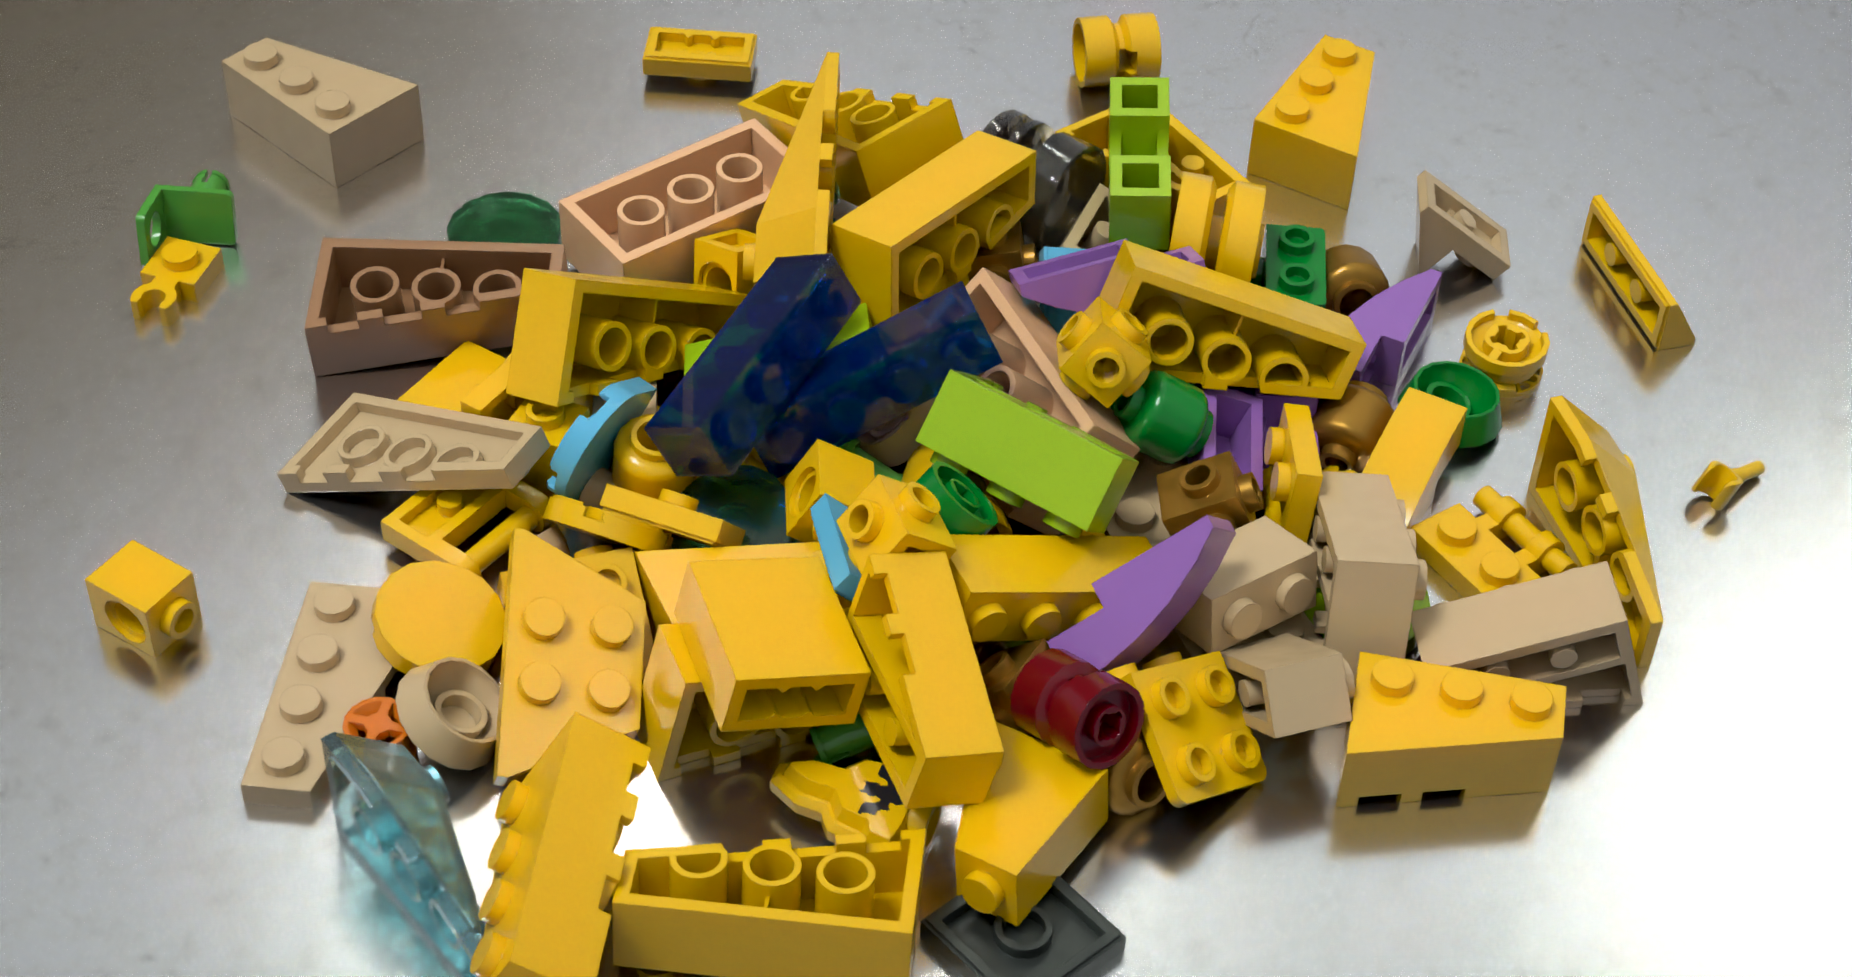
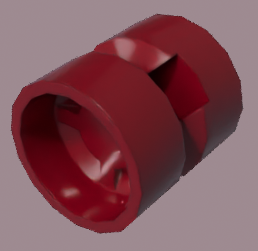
[1011,648,1144,770]

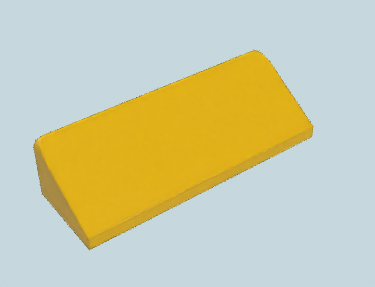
[1582,195,1696,351]

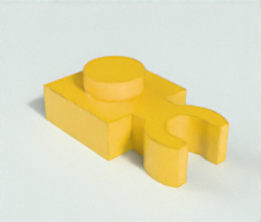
[130,236,224,327]

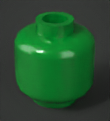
[1114,370,1213,464]

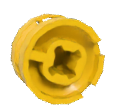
[1459,309,1550,398]

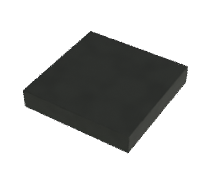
[920,877,1126,977]

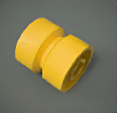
[1072,12,1161,88]

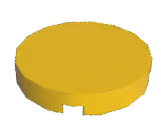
[543,494,674,551]
[371,560,505,674]

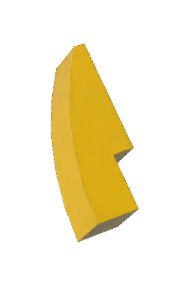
[1362,387,1468,529]

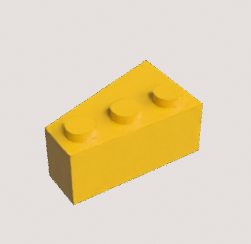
[1247,35,1375,210]
[847,551,1004,809]
[1336,651,1567,808]

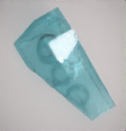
[321,732,485,977]

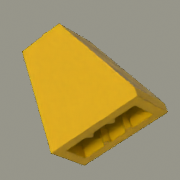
[954,721,1108,926]

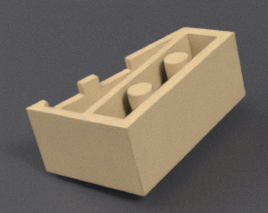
[221,37,424,188]
[1307,471,1428,679]
[1411,561,1644,708]

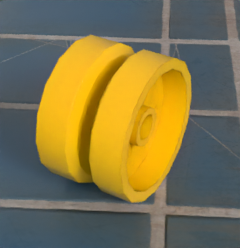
[1169,171,1266,283]

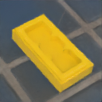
[642,26,757,82]
[599,483,746,547]

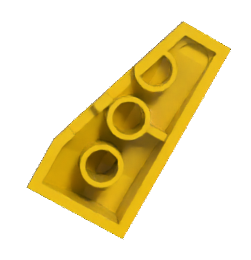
[743,52,841,303]
[1528,395,1664,669]

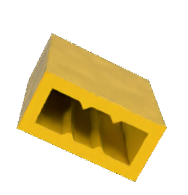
[674,556,871,732]

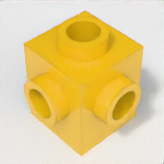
[1056,296,1152,408]
[836,474,958,575]

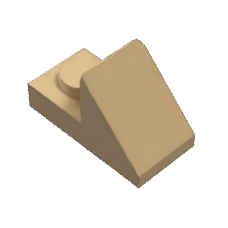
[1416,170,1511,280]

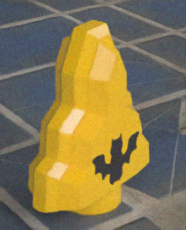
[770,760,942,853]

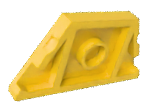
[493,528,646,786]

